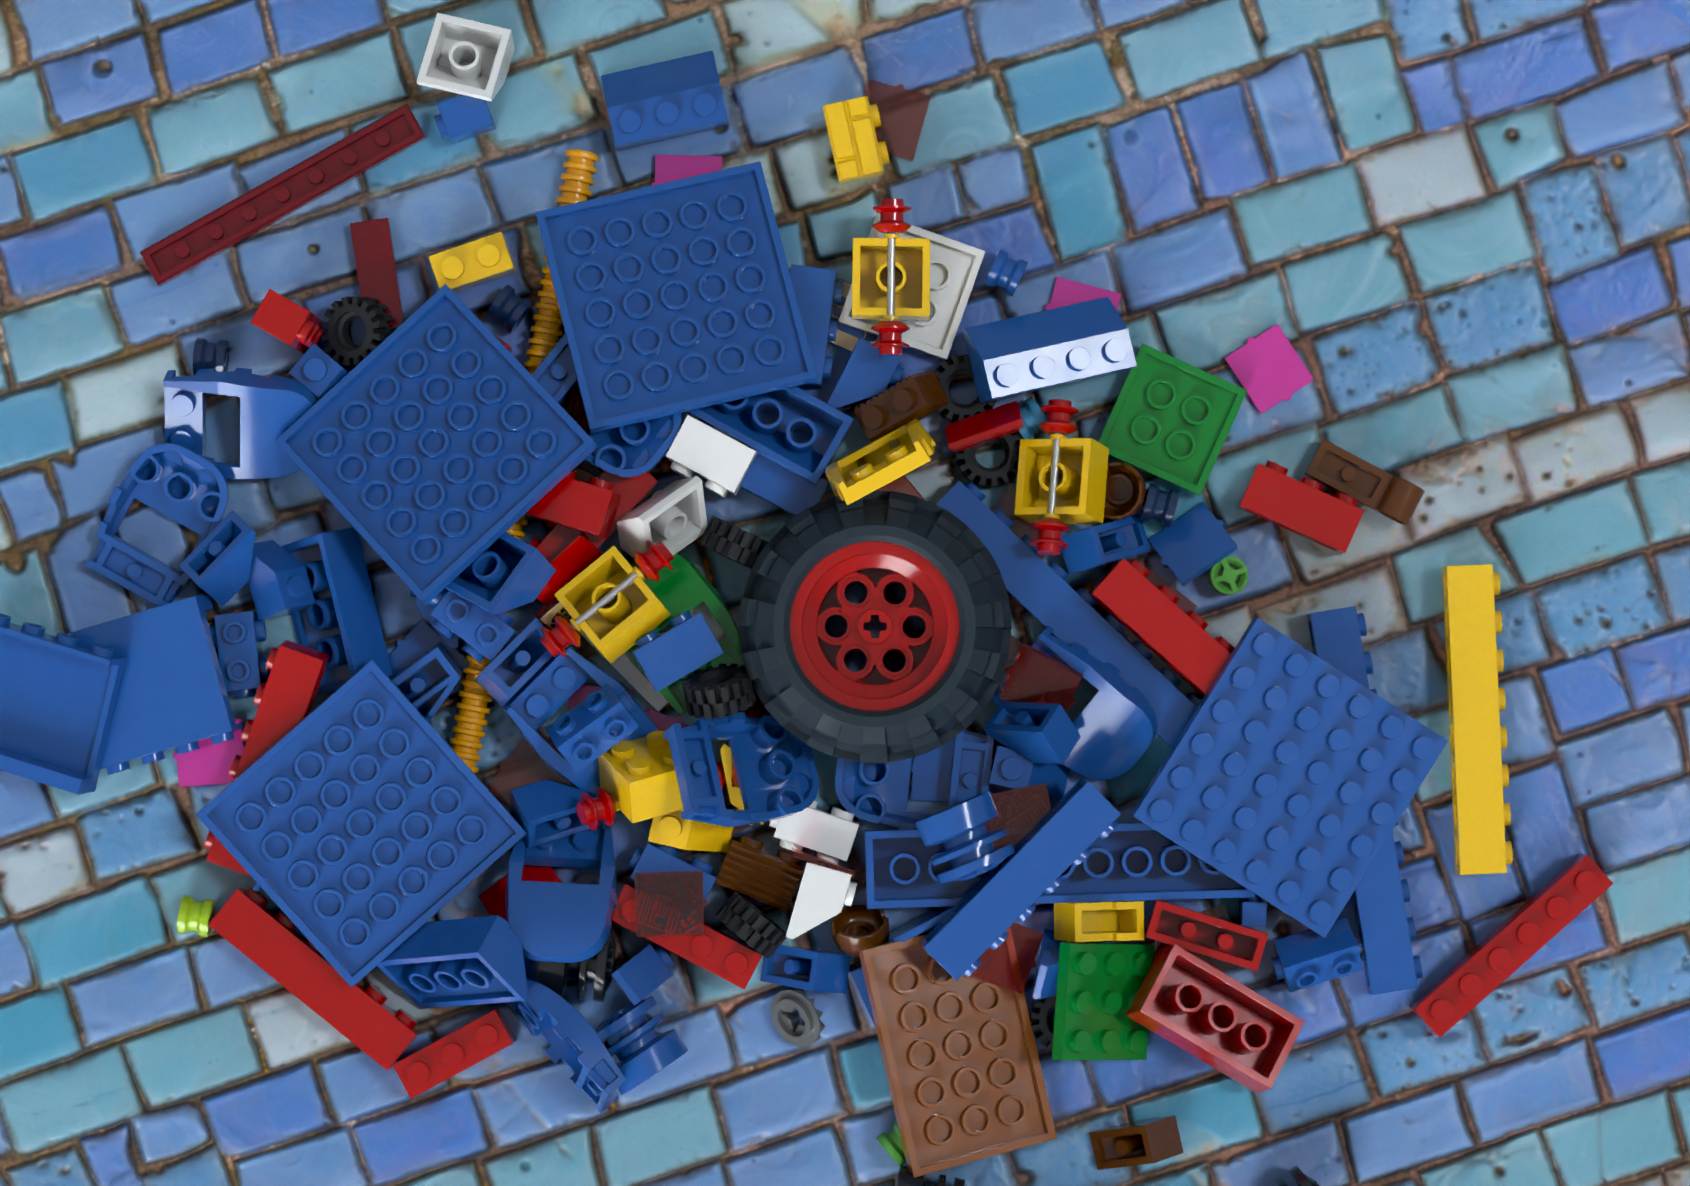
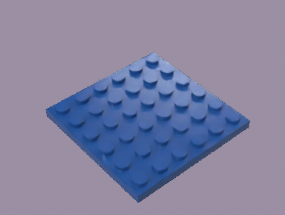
[536,161,817,434]
[275,284,598,605]
[1130,617,1448,938]
[196,659,527,988]

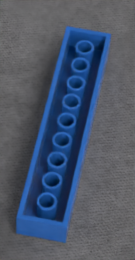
[865,822,1255,909]

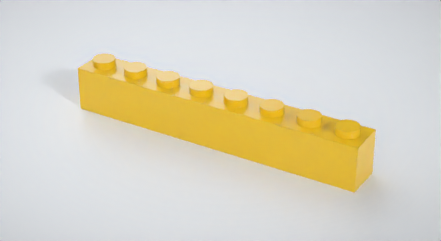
[1442,564,1513,875]

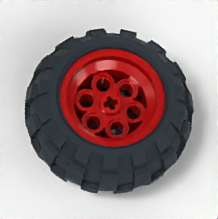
[739,491,1012,763]

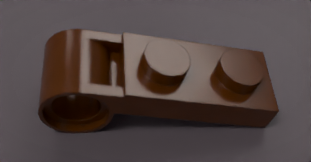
[1305,439,1425,526]

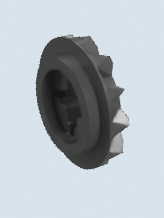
[771,987,825,1047]

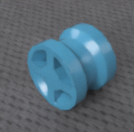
[1018,397,1047,439]

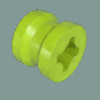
[177,895,215,937]

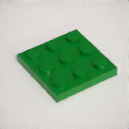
[1098,343,1247,496]
[1052,942,1154,1061]

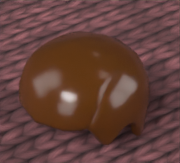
[1104,462,1147,520]
[831,905,889,956]

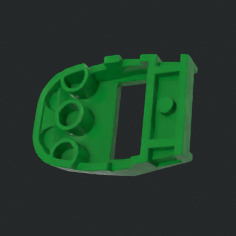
[625,553,744,716]

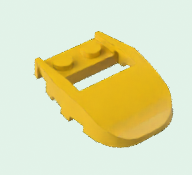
[825,419,936,505]

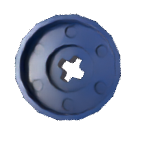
[915,791,1015,884]
[595,995,689,1095]

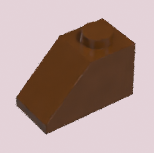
[1089,1115,1184,1170]

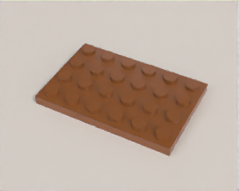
[858,928,1057,1178]

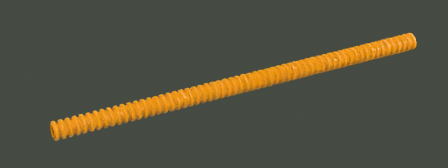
[449,148,599,773]

